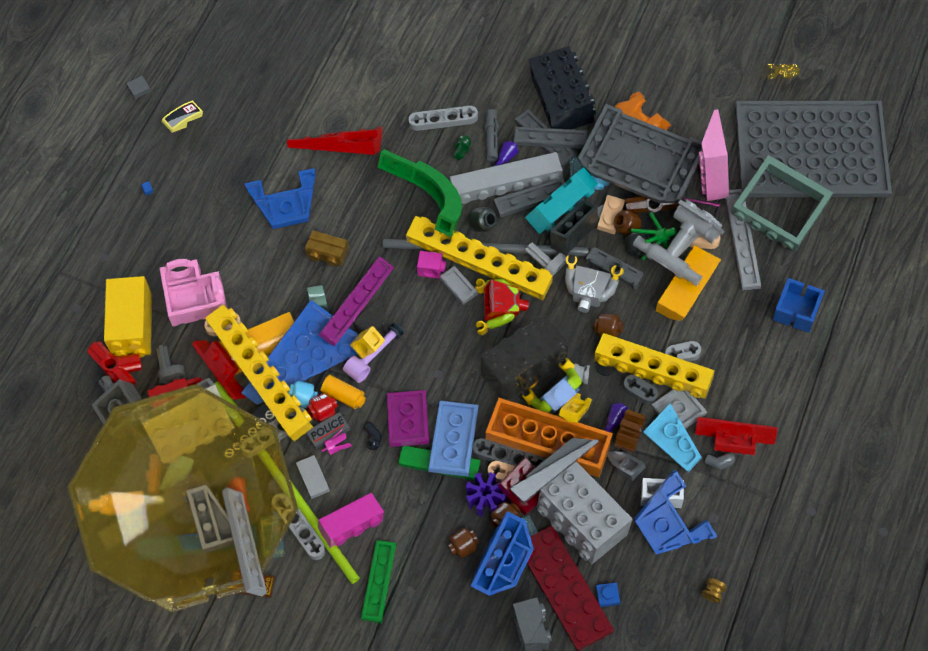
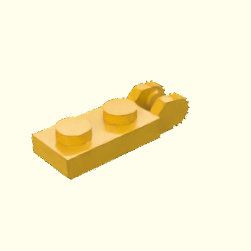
[559,393,592,423]

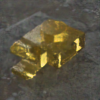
[767,64,800,79]

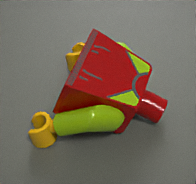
[475,279,529,335]

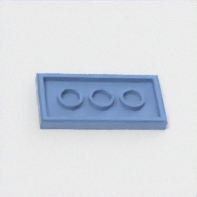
[428,401,479,476]

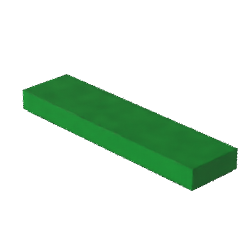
[398,446,481,481]
[361,540,397,623]

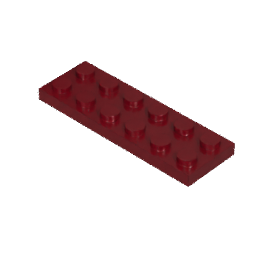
[527,526,614,651]

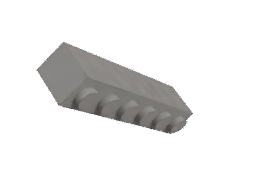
[450,152,562,204]

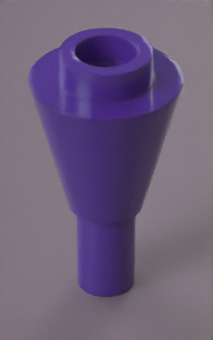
[494,141,519,166]
[603,402,628,433]

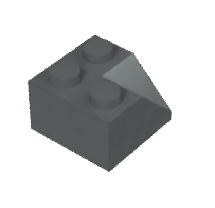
[513,598,552,651]

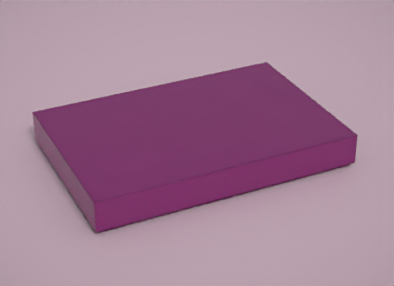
[387,390,429,447]

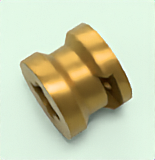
[701,578,727,603]

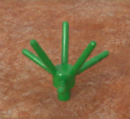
[631,212,677,261]

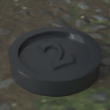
[596,362,615,376]

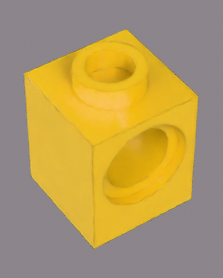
[350,326,385,359]

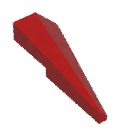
[287,126,382,155]

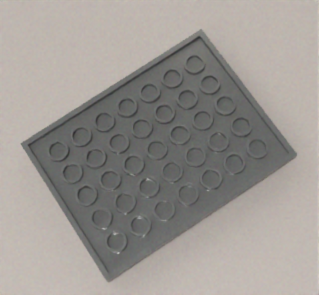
[735,101,892,197]

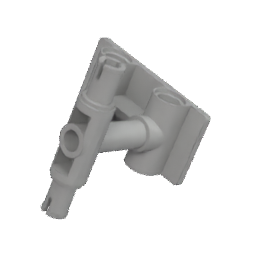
[633,200,725,286]

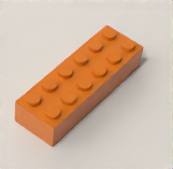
[486,398,613,478]

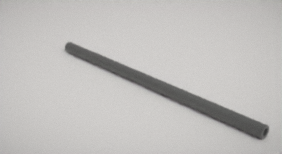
[383,239,588,256]

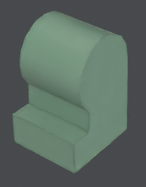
[307,285,329,313]

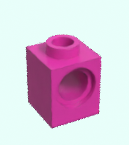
[417,251,446,279]

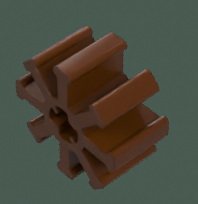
[614,409,646,453]

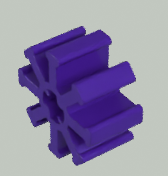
[466,472,506,517]

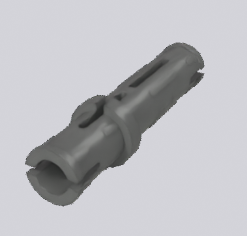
[485,109,499,162]

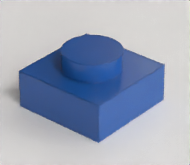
[596,582,620,607]

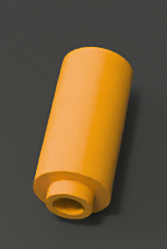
[321,375,366,409]

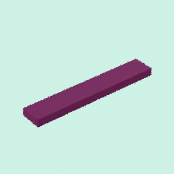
[319,256,394,347]

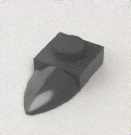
[607,451,646,481]

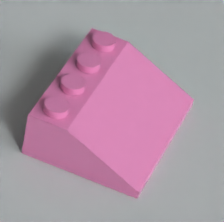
[699,109,729,201]

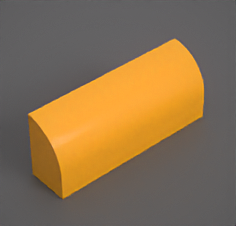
[656,245,721,321]
[220,312,294,375]

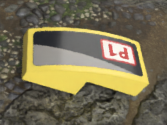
[162,101,203,133]

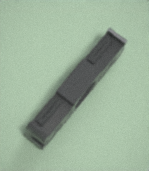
[586,247,643,289]

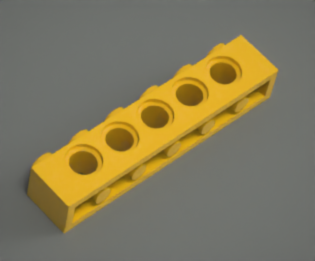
[595,333,714,399]

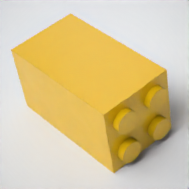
[104,276,152,357]

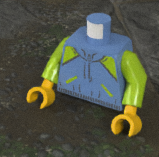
[522,358,581,414]

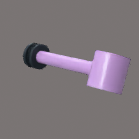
[343,322,404,383]

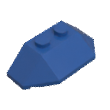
[471,511,534,596]

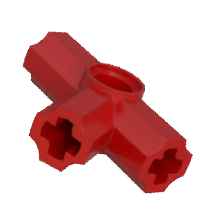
[87,341,142,385]

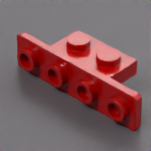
[192,340,246,400]
[695,417,777,455]

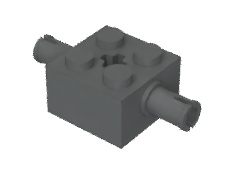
[91,376,148,443]

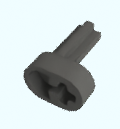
[156,345,186,385]

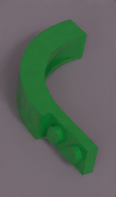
[377,149,462,237]

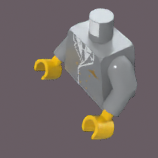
[565,255,624,313]

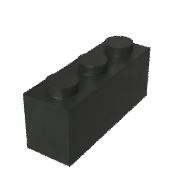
[550,200,598,255]

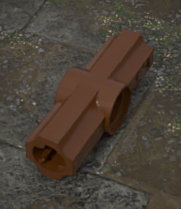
[625,196,680,213]

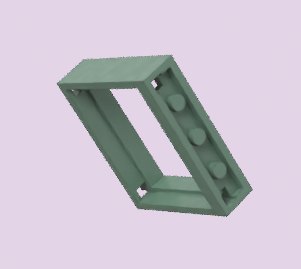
[731,155,833,252]

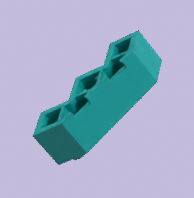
[525,167,598,234]

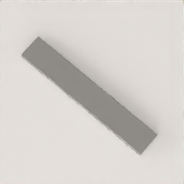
[725,189,761,290]
[222,487,267,596]

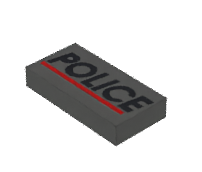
[306,412,350,449]

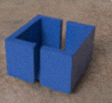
[773,278,825,333]

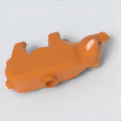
[615,92,672,131]

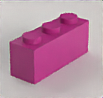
[318,493,384,548]

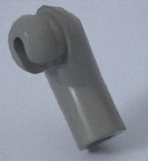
[704,452,735,470]

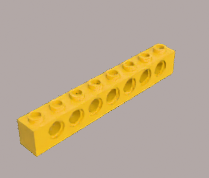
[406,216,553,301]
[205,304,313,441]

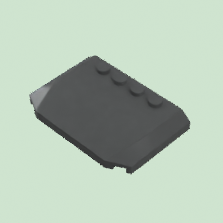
[578,104,702,203]

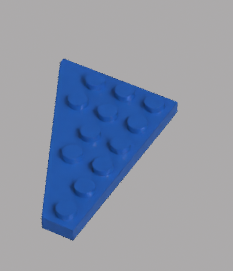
[241,300,358,405]

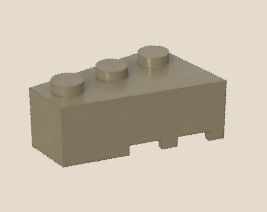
[186,485,234,553]

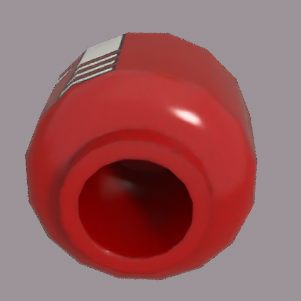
[307,393,337,422]

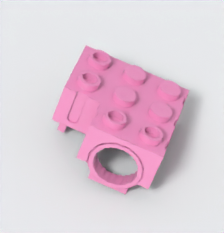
[160,259,227,327]

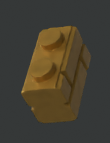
[305,231,349,266]

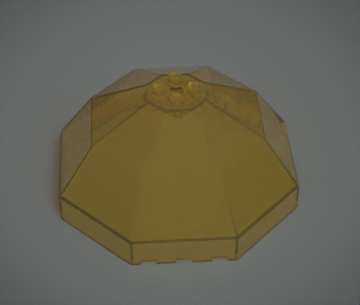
[68,384,298,612]

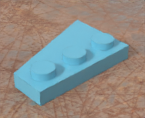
[644,403,702,473]

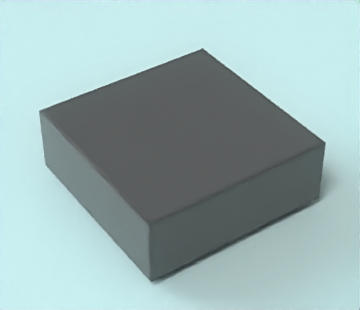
[127,76,151,99]

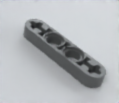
[473,438,545,468]

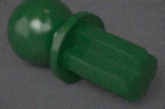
[453,135,471,161]

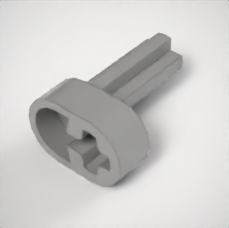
[525,242,566,276]

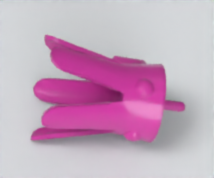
[322,428,351,455]

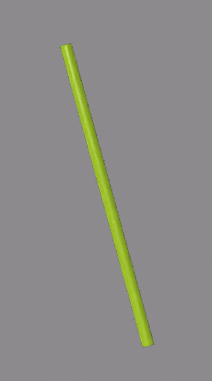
[214,382,360,584]

